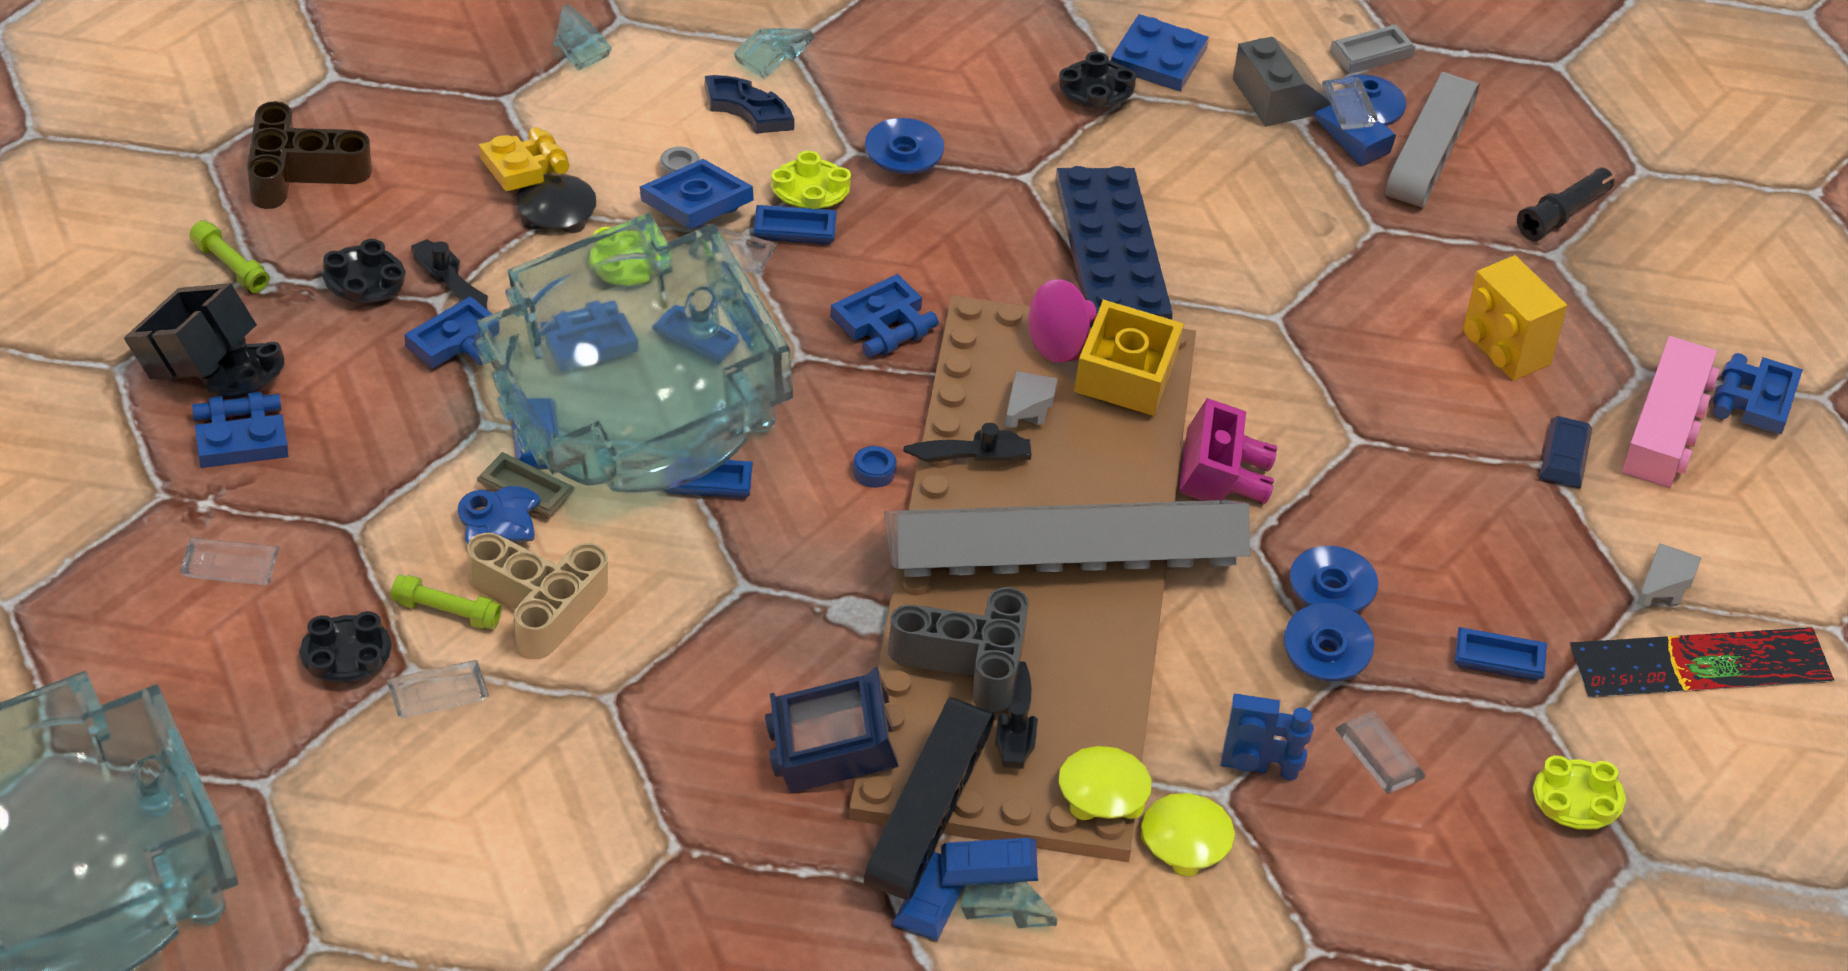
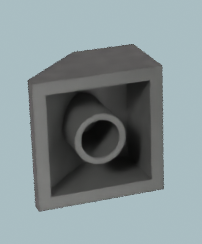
[1233,36,1334,127]

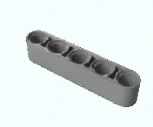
[1385,72,1479,208]

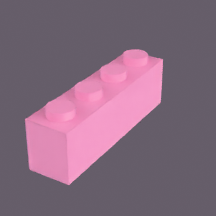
[1622,336,1720,488]

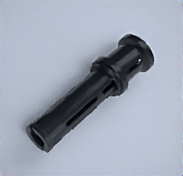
[1517,167,1615,241]

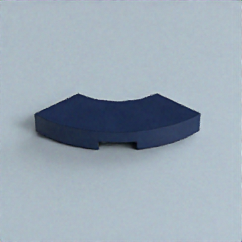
[704,75,795,134]

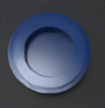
[853,446,897,488]

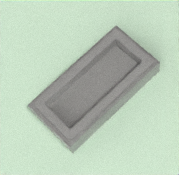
[1330,24,1415,74]

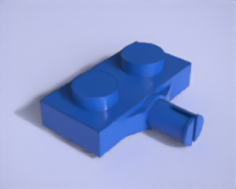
[404,296,498,369]

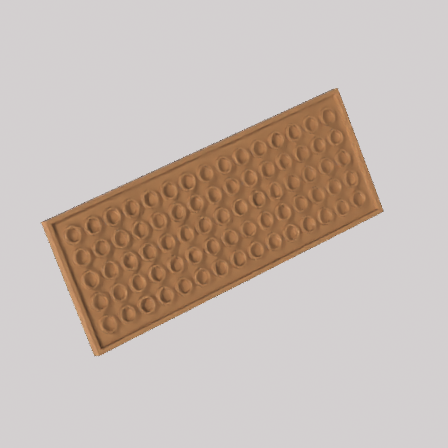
[848,295,1196,862]

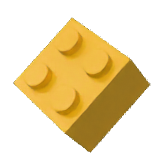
[1462,255,1567,381]
[1073,299,1184,416]

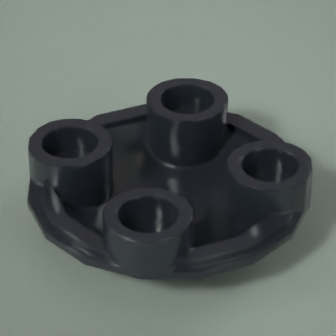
[1059,51,1136,108]
[516,174,596,233]
[322,239,406,303]
[200,342,285,396]
[299,611,392,683]

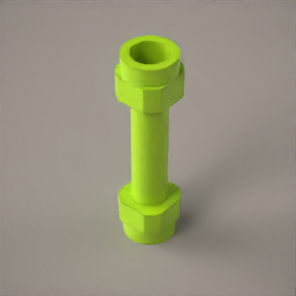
[189,220,270,293]
[391,574,502,630]

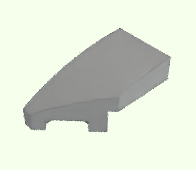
[1005,371,1058,428]
[1637,543,1701,606]

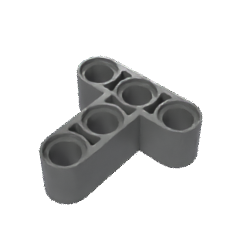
[888,587,1029,712]

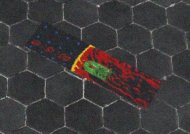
[1570,627,1835,697]

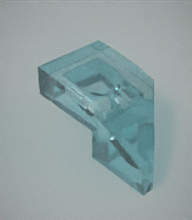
[554,4,612,71]
[733,28,814,80]
[961,882,1058,928]

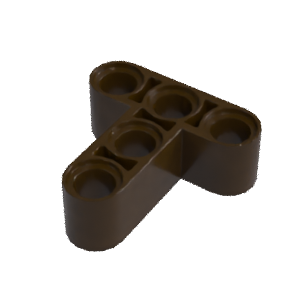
[247,101,372,209]

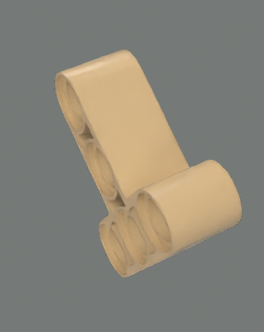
[467,533,608,659]

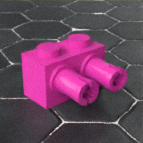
[1179,398,1277,504]

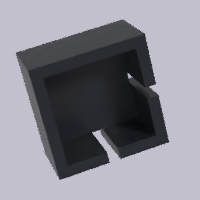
[124,283,257,380]

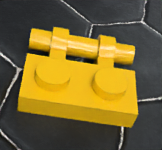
[479,127,569,191]

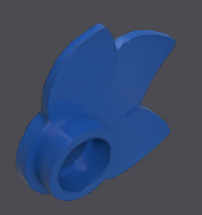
[458,486,541,544]

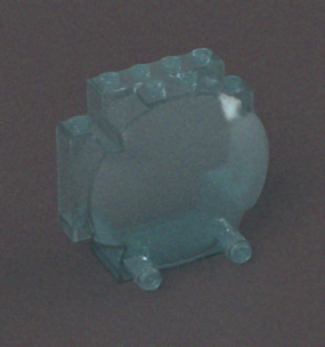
[474,212,794,493]
[0,670,239,971]

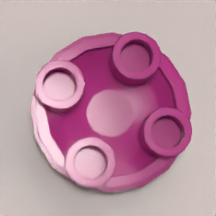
[1028,279,1097,363]

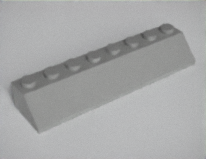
[884,500,1250,577]

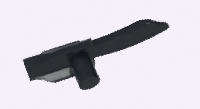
[411,239,488,310]
[903,423,1032,463]
[995,661,1038,769]

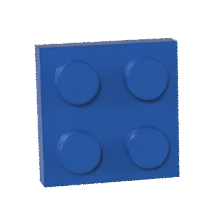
[1111,14,1209,92]
[639,159,754,229]

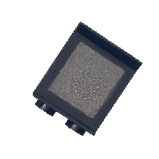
[765,667,899,793]

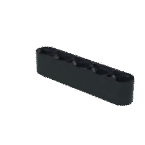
[863,697,995,901]

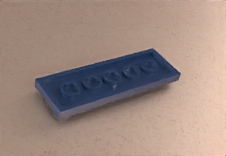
[1055,166,1173,327]

